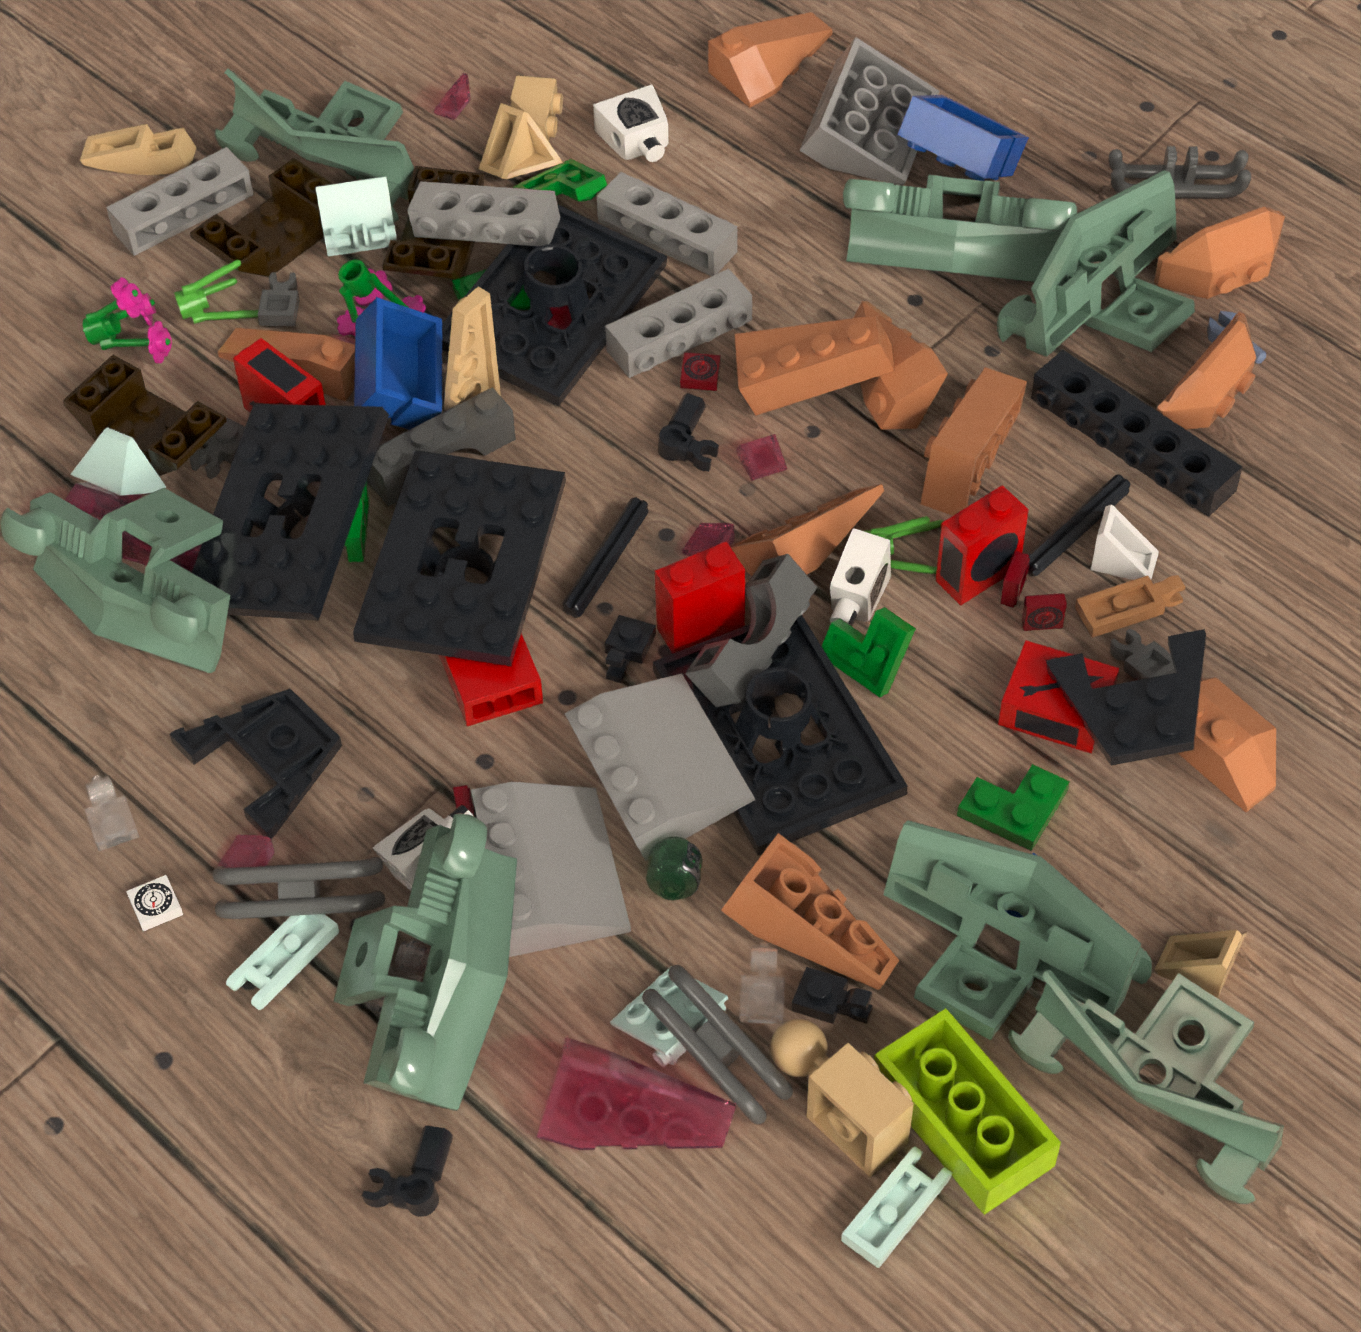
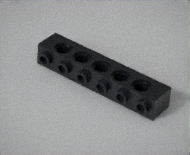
[1031,350,1242,517]

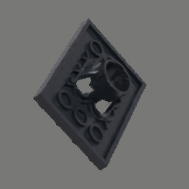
[442,204,667,407]
[192,404,389,621]
[353,450,566,666]
[653,615,908,855]

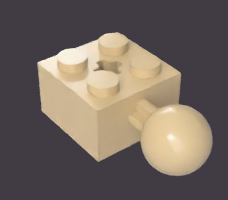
[770,1019,914,1177]

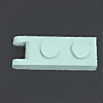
[226,914,339,1010]
[841,1146,953,1268]

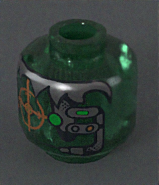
[646,837,703,901]

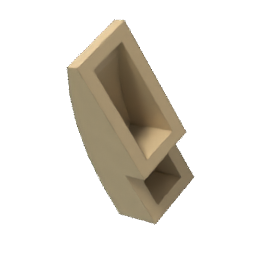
[80,124,196,175]

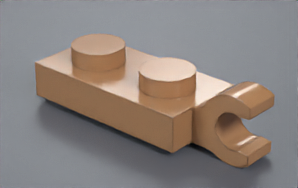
[1075,575,1186,638]

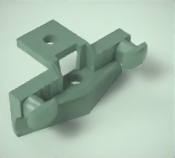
[214,68,414,223]
[997,170,1195,357]
[843,175,1077,282]
[0,488,230,673]
[333,813,517,1111]
[883,820,1152,1040]
[1008,970,1284,1204]

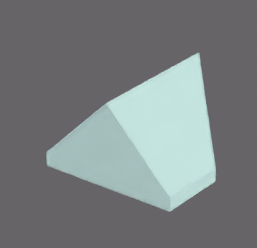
[70,428,166,496]

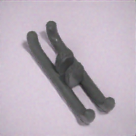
[1108,146,1252,199]
[212,857,385,919]
[642,965,793,1125]

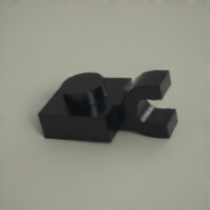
[605,615,656,683]
[792,967,873,1024]

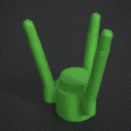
[174,260,258,324]
[864,516,943,574]

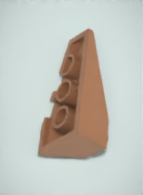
[708,12,832,108]
[853,301,948,430]
[218,328,355,401]
[730,484,884,576]
[721,833,899,990]

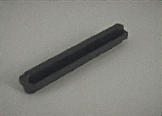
[1028,474,1131,576]
[562,497,648,618]

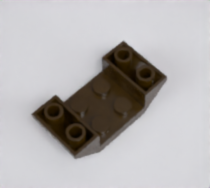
[190,158,333,277]
[382,166,484,279]
[63,355,227,476]

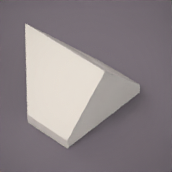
[1091,504,1159,580]

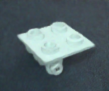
[316,176,397,257]
[610,966,728,1067]

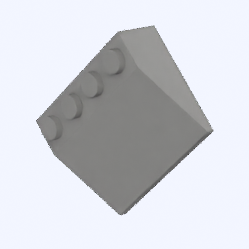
[799,37,940,186]
[565,674,755,861]
[471,782,631,957]

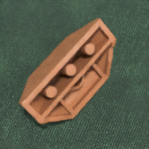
[1154,206,1285,299]
[1156,311,1256,429]
[1178,677,1276,812]

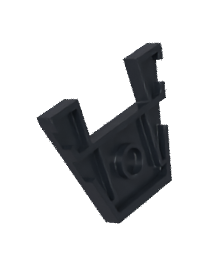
[1046,629,1206,766]
[169,688,342,841]

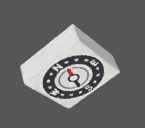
[126,875,183,931]

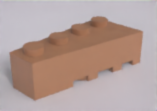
[735,315,895,416]
[920,367,1027,516]

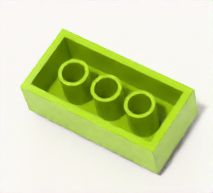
[874,1008,1061,1215]

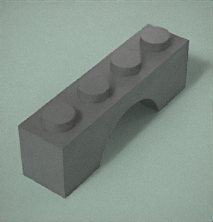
[368,387,516,507]
[685,554,817,707]

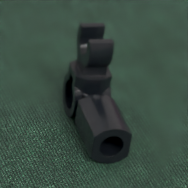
[658,393,719,472]
[362,1125,453,1217]

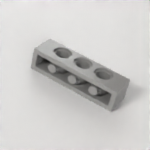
[106,147,254,256]
[597,172,738,276]
[407,182,560,246]
[605,269,752,378]

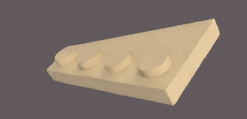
[443,286,501,412]

